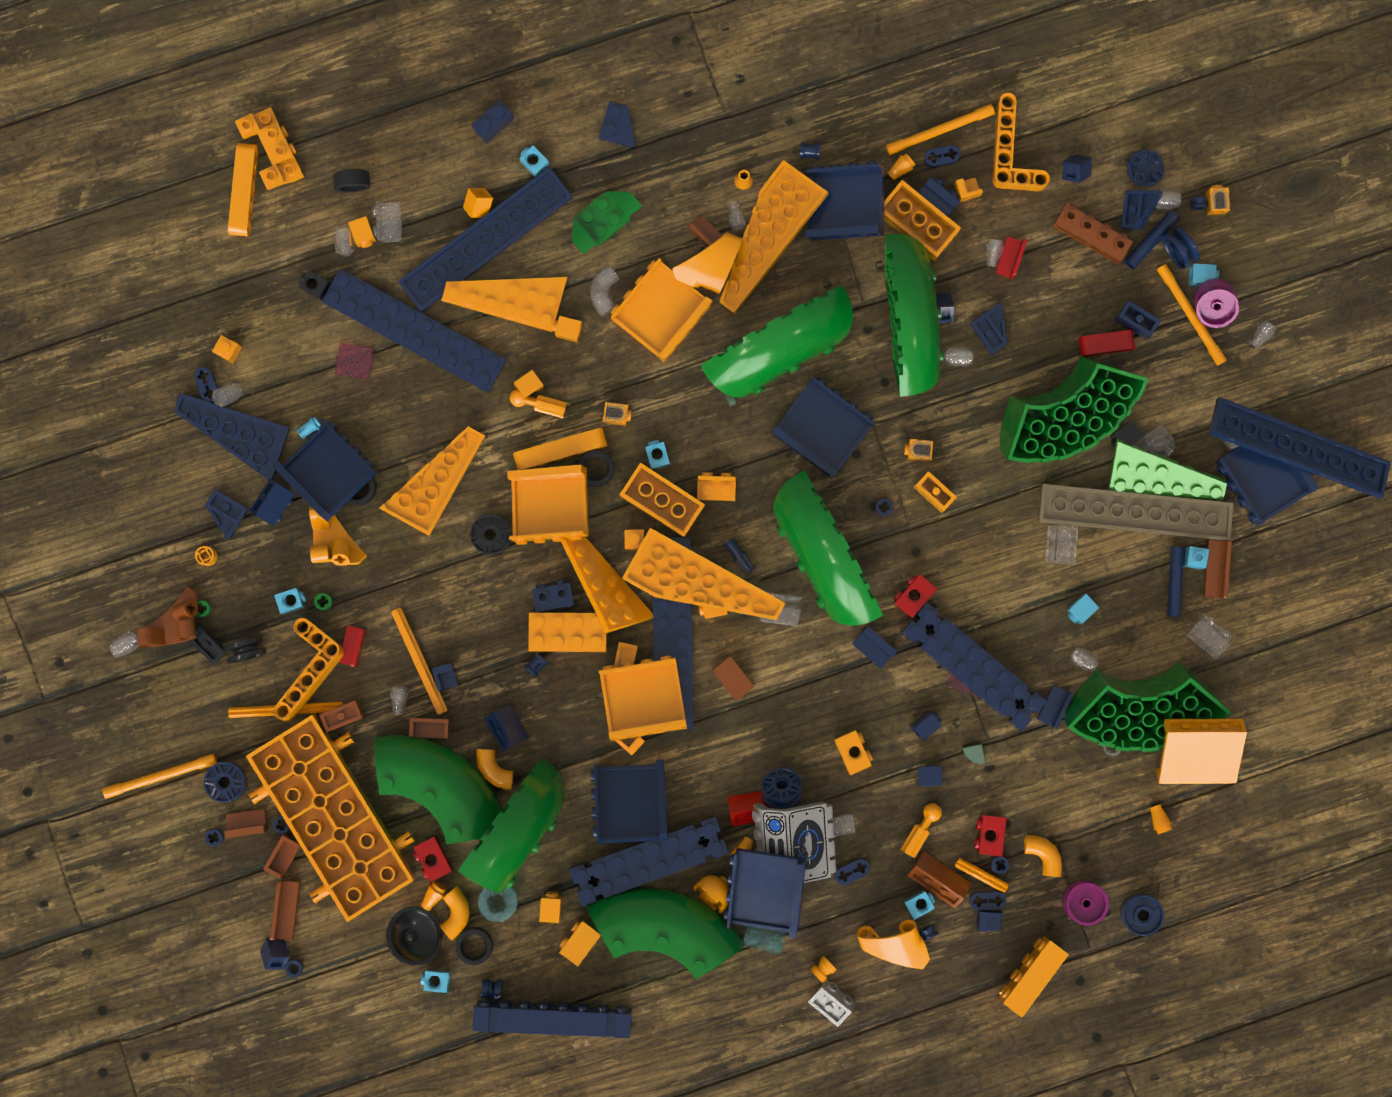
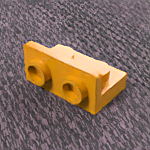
[697,472,736,501]

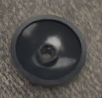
[386,906,443,966]

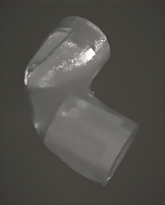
[590,264,620,317]

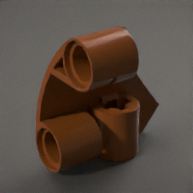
[137,586,198,648]

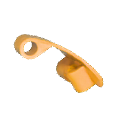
[672,232,742,294]
[309,506,367,566]
[857,920,930,969]

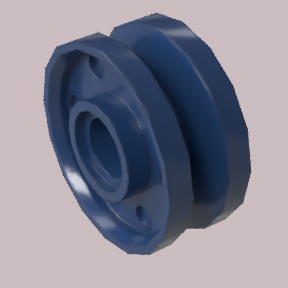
[1162,226,1200,269]
[204,762,248,802]
[761,767,802,809]
[1120,893,1164,936]

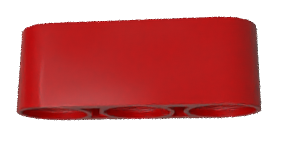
[1078,330,1135,357]

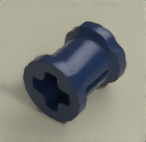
[800,142,820,160]
[524,652,549,677]

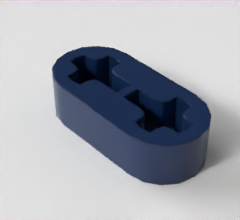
[924,145,960,168]
[194,367,220,403]
[834,859,870,885]
[969,891,1007,910]

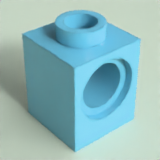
[519,145,550,177]
[1189,263,1219,286]
[645,440,670,470]
[1183,546,1209,569]
[274,588,307,614]
[1066,594,1099,624]
[904,890,935,920]
[421,969,451,993]

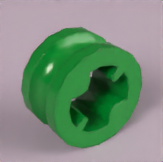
[314,593,333,611]
[196,600,212,618]

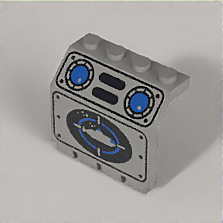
[752,801,837,883]

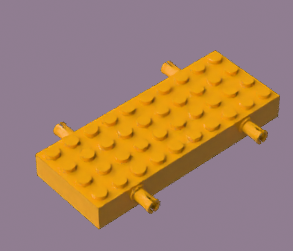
[246,714,417,922]

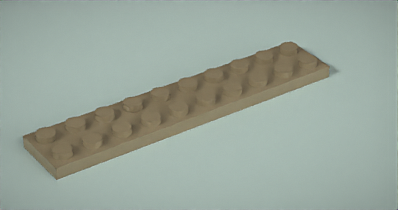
[1038,484,1234,541]

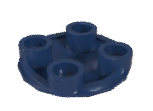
[1127,150,1164,187]

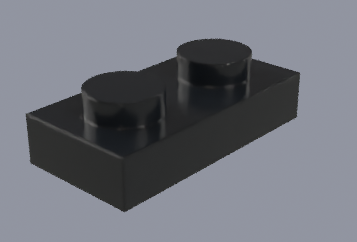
[189,623,227,665]

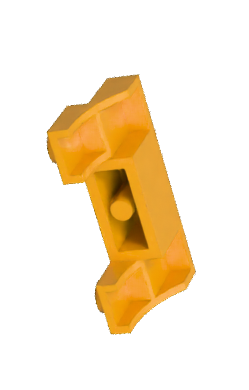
[235,107,304,190]

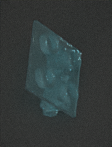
[743,926,786,955]

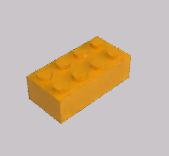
[884,180,961,262]
[619,463,705,538]
[529,613,607,652]
[998,936,1069,1017]

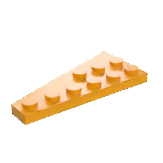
[441,277,567,332]
[379,426,486,536]
[561,537,653,633]

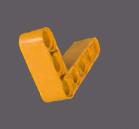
[992,93,1050,191]
[273,618,344,722]

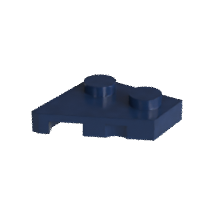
[599,101,635,149]
[1121,190,1163,229]
[970,303,1008,355]
[205,489,249,541]

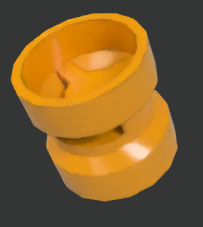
[195,546,218,566]
[810,956,837,983]

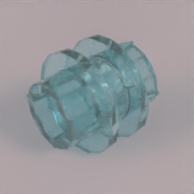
[478,887,518,922]

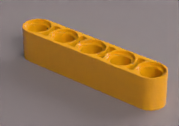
[228,143,258,236]
[513,428,608,470]

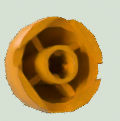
[693,875,731,913]

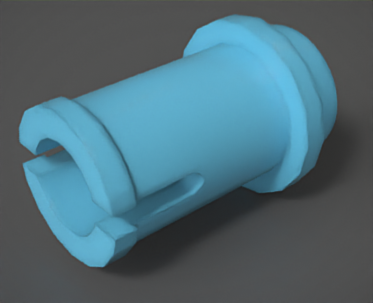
[296,416,322,439]

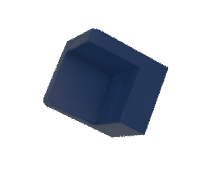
[1063,155,1092,183]
[432,663,458,691]
[917,765,942,786]
[977,910,1003,932]
[260,938,290,969]

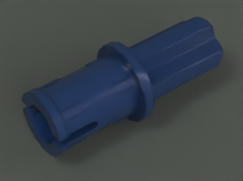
[724,538,755,574]

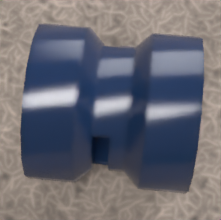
[481,978,503,1000]

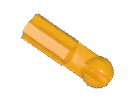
[509,389,567,418]
[900,803,942,858]

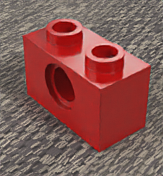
[893,574,937,619]
[974,814,1006,857]
[413,835,454,882]

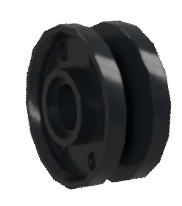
[470,514,511,556]
[223,636,267,664]

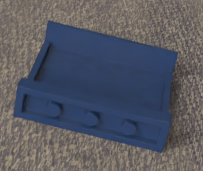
[805,161,884,241]
[771,377,874,479]
[272,418,376,522]
[1215,446,1319,526]
[591,760,668,844]
[724,848,807,938]

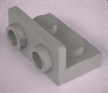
[808,980,856,1027]

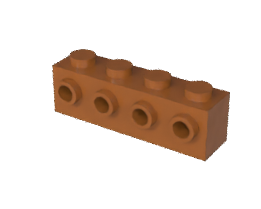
[1052,204,1133,265]

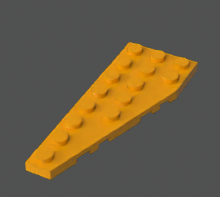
[719,160,829,314]
[622,528,785,620]

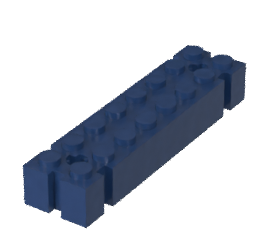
[901,603,1047,731]
[569,816,729,906]
[472,999,632,1038]

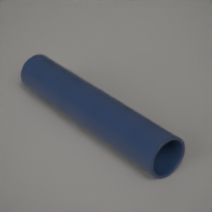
[1124,210,1180,269]
[1167,547,1184,617]

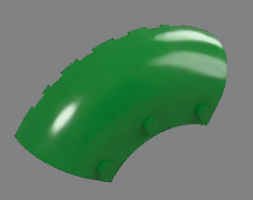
[885,234,944,397]
[701,285,853,398]
[1000,356,1149,463]
[773,471,883,626]
[1065,661,1232,752]
[374,734,502,845]
[458,758,565,893]
[586,887,745,979]

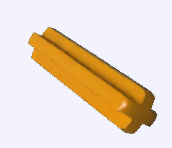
[955,858,1009,893]

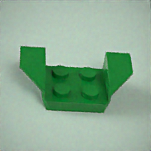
[572,191,642,255]

